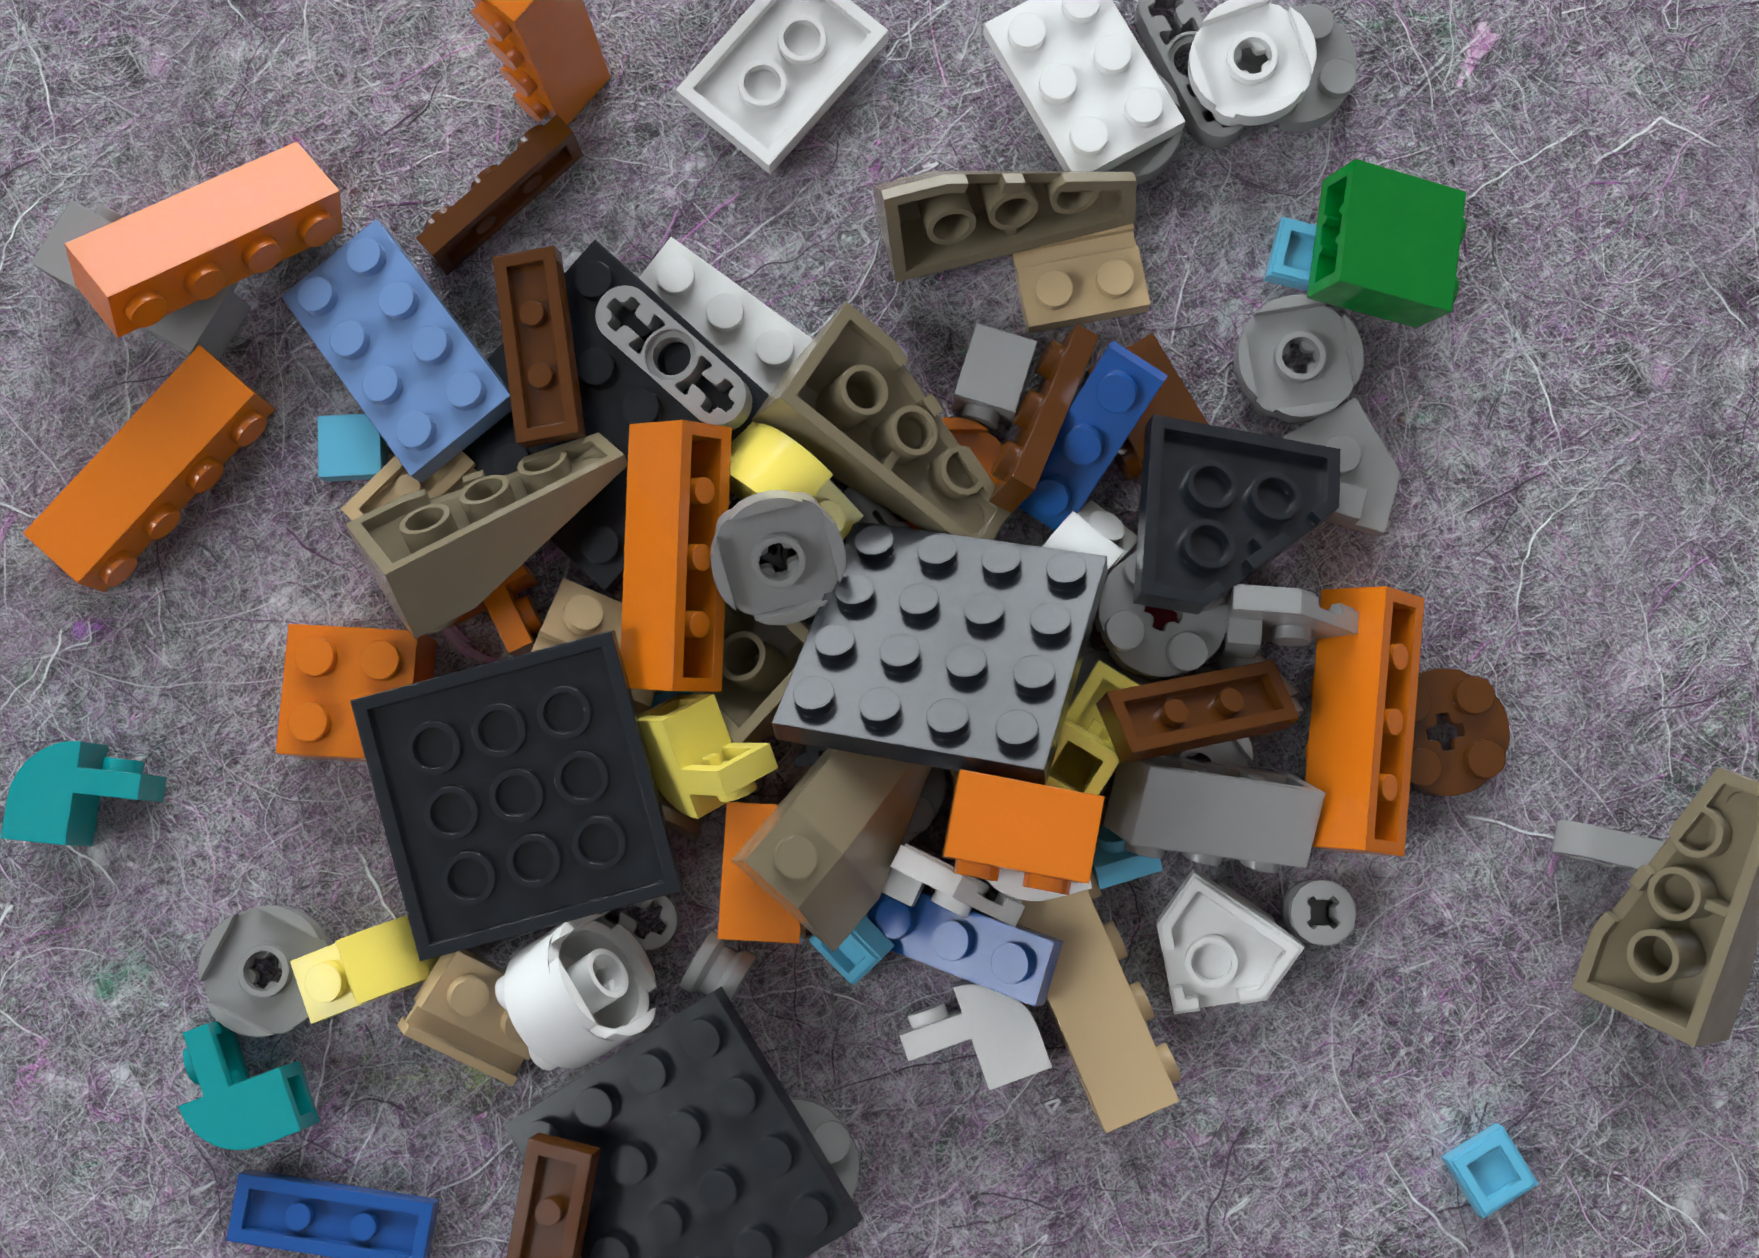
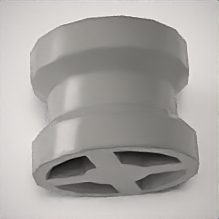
[1280,879,1357,946]
[679,930,757,1002]

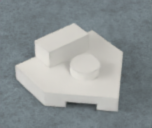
[882,844,1025,927]
[1157,868,1305,1015]

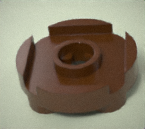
[1410,668,1510,797]

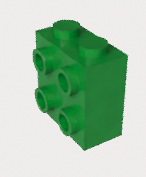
[1307,159,1466,328]

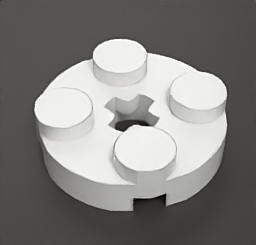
[1188,0,1317,126]

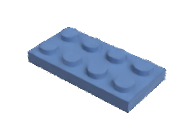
[281,218,512,483]

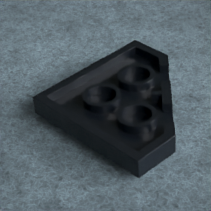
[1133,414,1341,615]

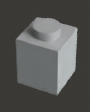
[952,323,1037,430]

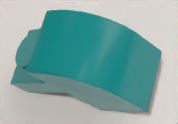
[0,741,167,846]
[178,1021,320,1150]

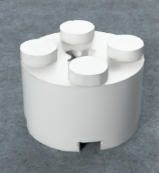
[495,914,657,1071]

